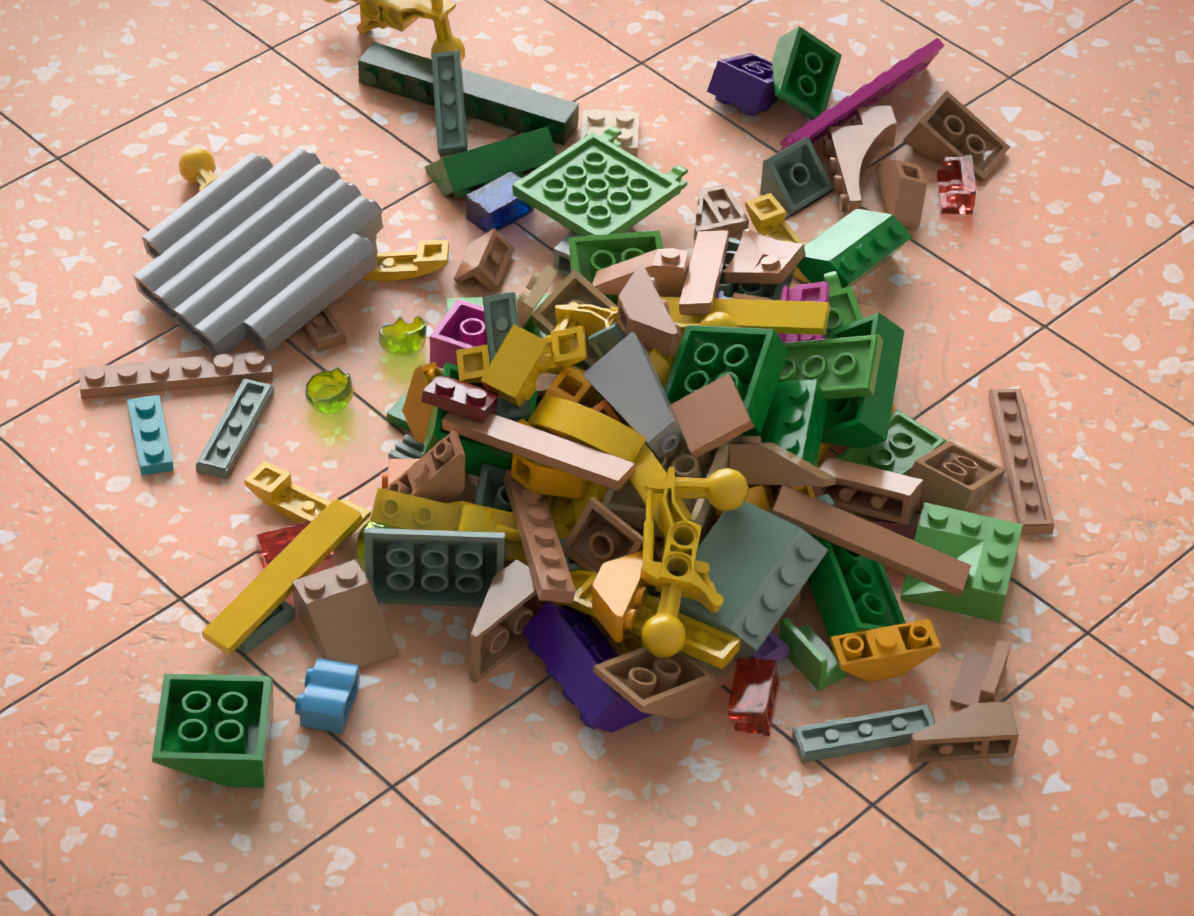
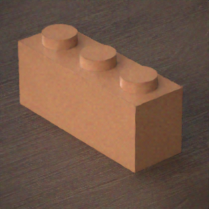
[814,457,923,525]

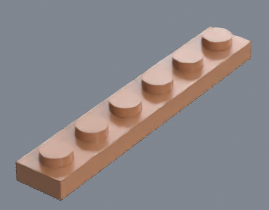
[79,350,273,399]
[503,469,576,603]

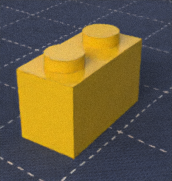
[481,324,553,408]

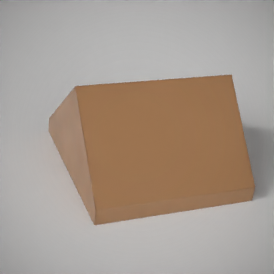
[562,497,643,573]

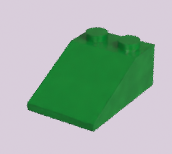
[772,26,842,120]

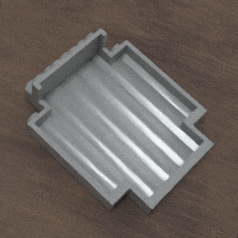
[133,147,384,355]

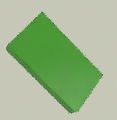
[779,617,847,691]

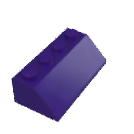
[522,601,654,733]

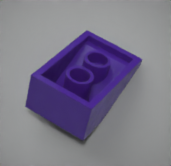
[707,53,779,116]

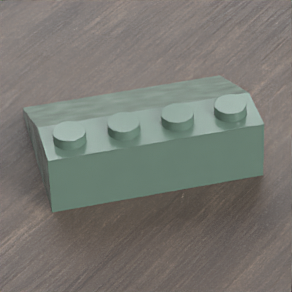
[677,501,828,662]
[364,528,505,607]

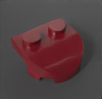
[421,375,499,422]

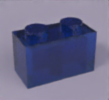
[466,171,534,233]

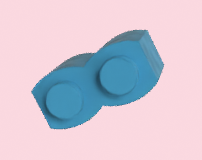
[295,658,360,734]

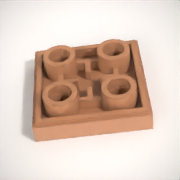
[670,373,755,459]

